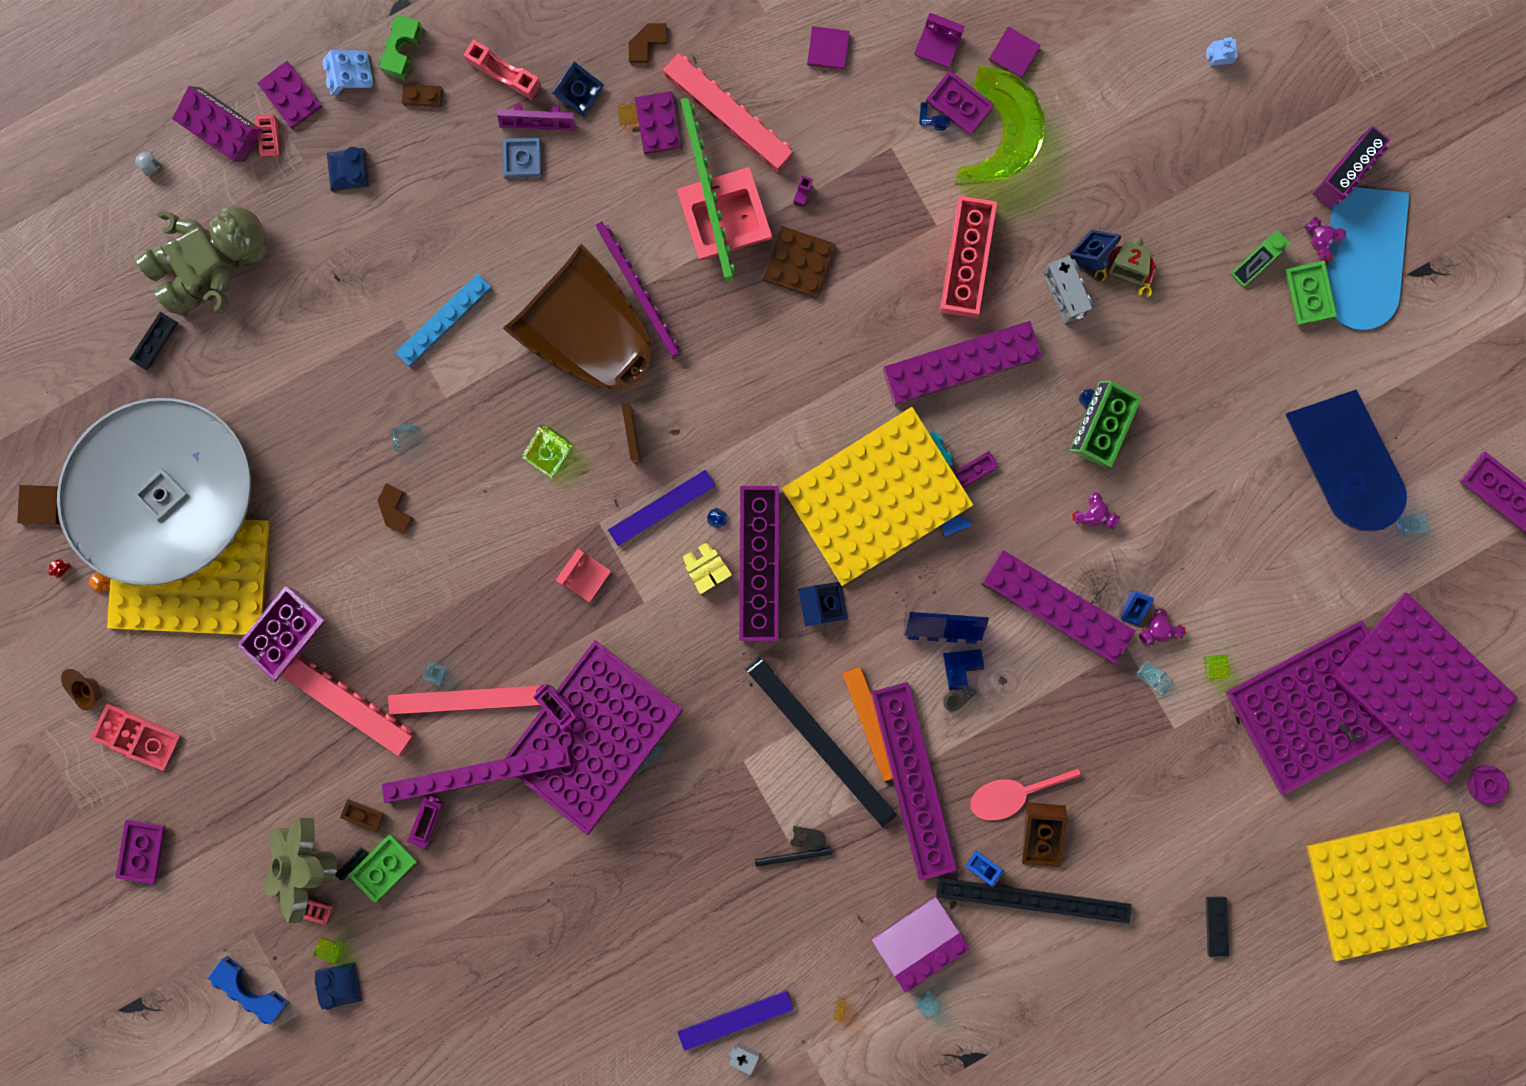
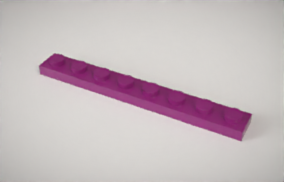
[596,221,680,359]

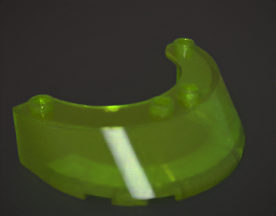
[954,65,1045,186]

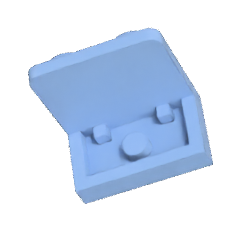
[323,50,373,95]

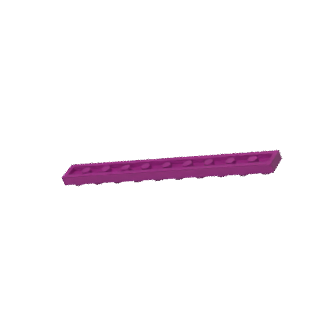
[382,746,572,803]

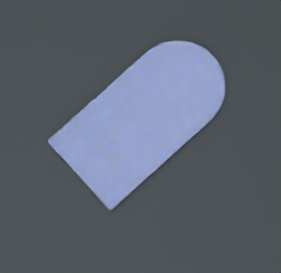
[1285,389,1407,531]

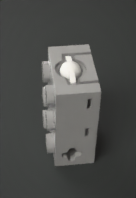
[1042,255,1093,324]

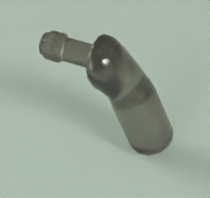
[1339,722,1363,741]

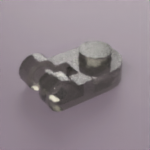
[943,678,977,712]
[790,825,826,850]

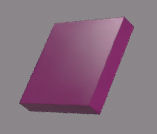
[807,26,849,70]
[989,26,1041,79]

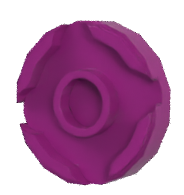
[1467,765,1508,804]

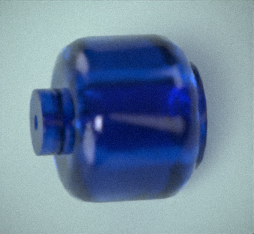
[1079,388,1095,409]
[707,508,728,529]

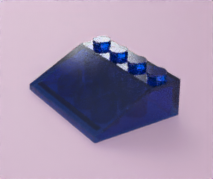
[903,612,989,644]

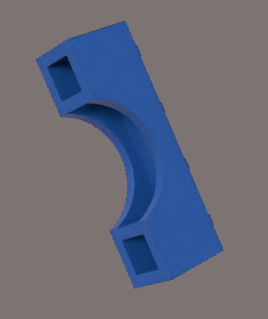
[207,956,289,1025]

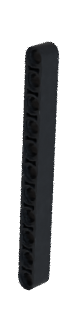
[745,656,897,827]

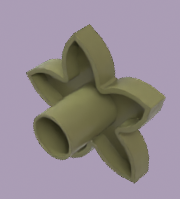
[263,818,337,923]

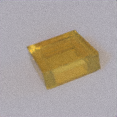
[617,103,639,126]
[833,997,846,1022]

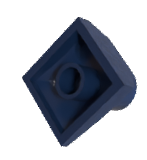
[552,61,604,116]
[327,147,369,191]
[1069,230,1122,271]
[315,962,362,1010]

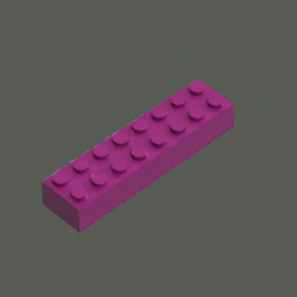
[883,321,1042,406]
[739,486,779,641]
[980,550,1136,664]

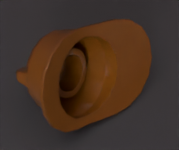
[61,669,102,711]

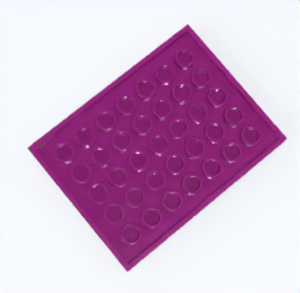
[1331,592,1518,783]
[1225,620,1393,795]
[504,640,684,835]

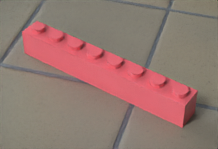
[663,53,793,174]
[281,653,415,756]

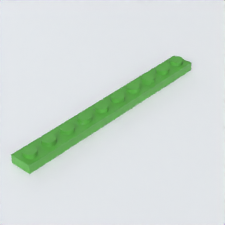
[681,97,736,283]

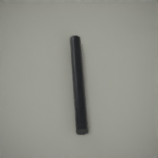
[755,847,832,867]

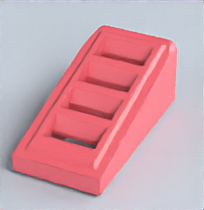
[255,114,280,157]
[303,898,333,925]

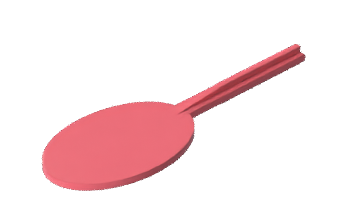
[970,769,1081,820]

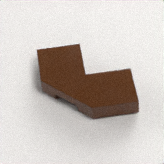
[629,23,667,63]
[377,483,413,534]

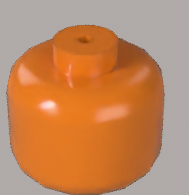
[89,572,110,593]

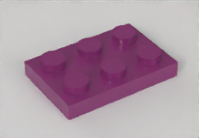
[257,61,322,129]
[926,70,994,136]
[635,91,681,154]
[115,819,166,884]

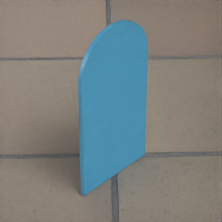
[1326,187,1409,331]

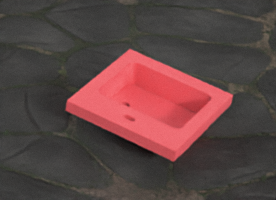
[677,167,772,261]

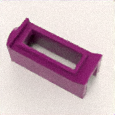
[533,684,582,732]
[407,795,445,849]

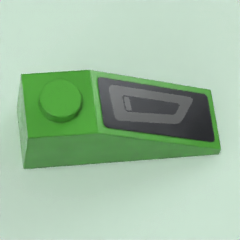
[1230,230,1291,287]

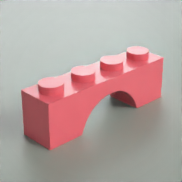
[463,39,541,101]

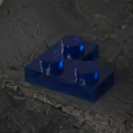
[943,649,984,691]

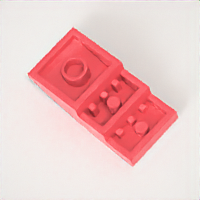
[90,703,180,771]

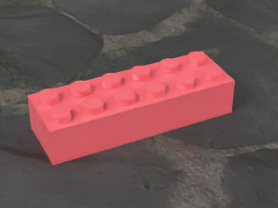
[939,196,997,318]

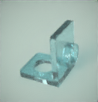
[391,424,421,452]
[1396,514,1429,536]
[1136,661,1173,696]

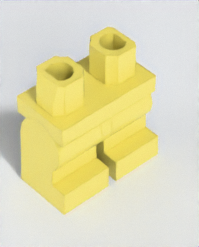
[683,542,732,594]

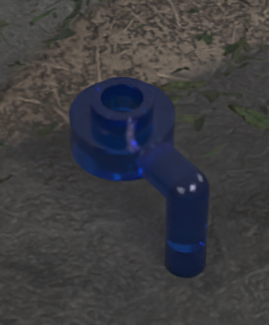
[919,102,951,131]

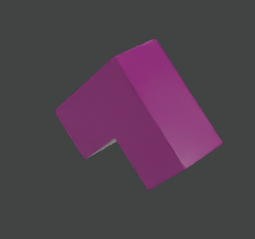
[793,175,813,207]

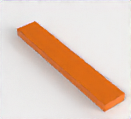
[842,666,892,781]

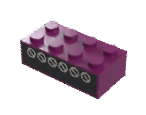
[172,86,262,162]
[1312,125,1390,208]

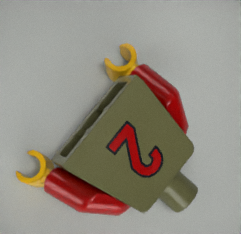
[1094,238,1156,297]

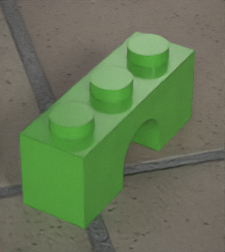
[379,14,423,80]

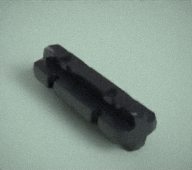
[335,847,368,881]

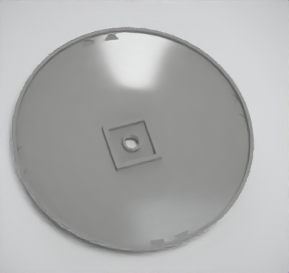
[57,398,251,586]

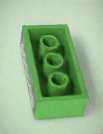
[1070,381,1142,467]

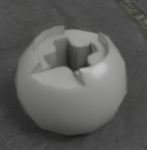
[135,151,160,176]

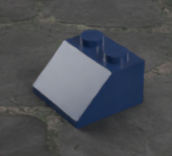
[798,582,847,627]

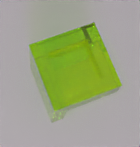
[1204,655,1230,680]
[313,937,346,964]

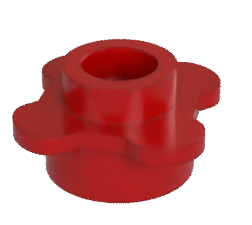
[48,559,71,578]

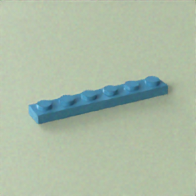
[395,273,492,367]

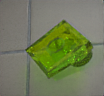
[521,425,573,479]

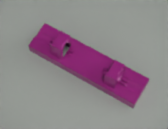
[497,104,575,131]

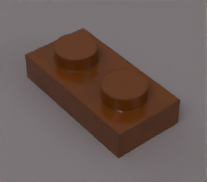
[402,84,442,107]
[340,799,384,832]

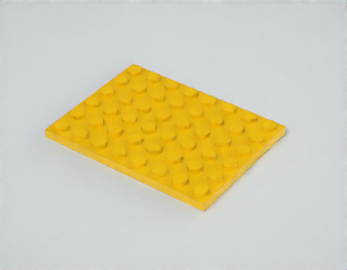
[782,407,973,586]
[107,520,270,635]
[1306,812,1487,961]

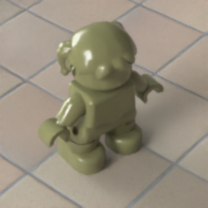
[135,206,268,316]

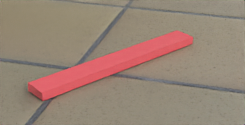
[388,685,542,714]

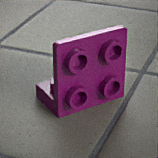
[914,13,965,68]

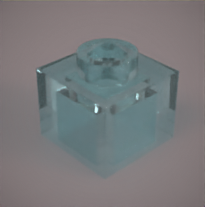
[421,660,449,686]
[915,990,941,1018]

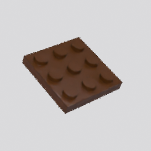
[763,226,835,298]

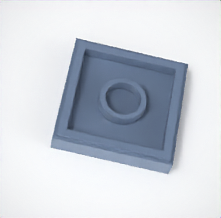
[502,138,542,178]

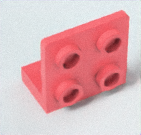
[556,549,611,602]

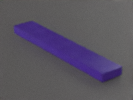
[608,470,715,546]
[677,990,794,1051]

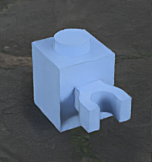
[1206,37,1238,66]

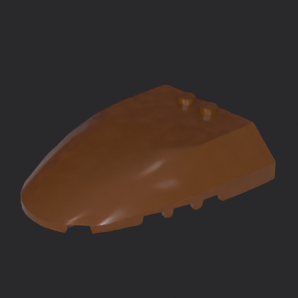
[503,243,651,389]

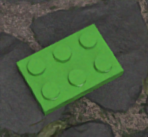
[1285,261,1337,326]
[348,833,418,903]

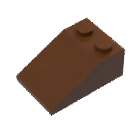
[1022,802,1068,867]

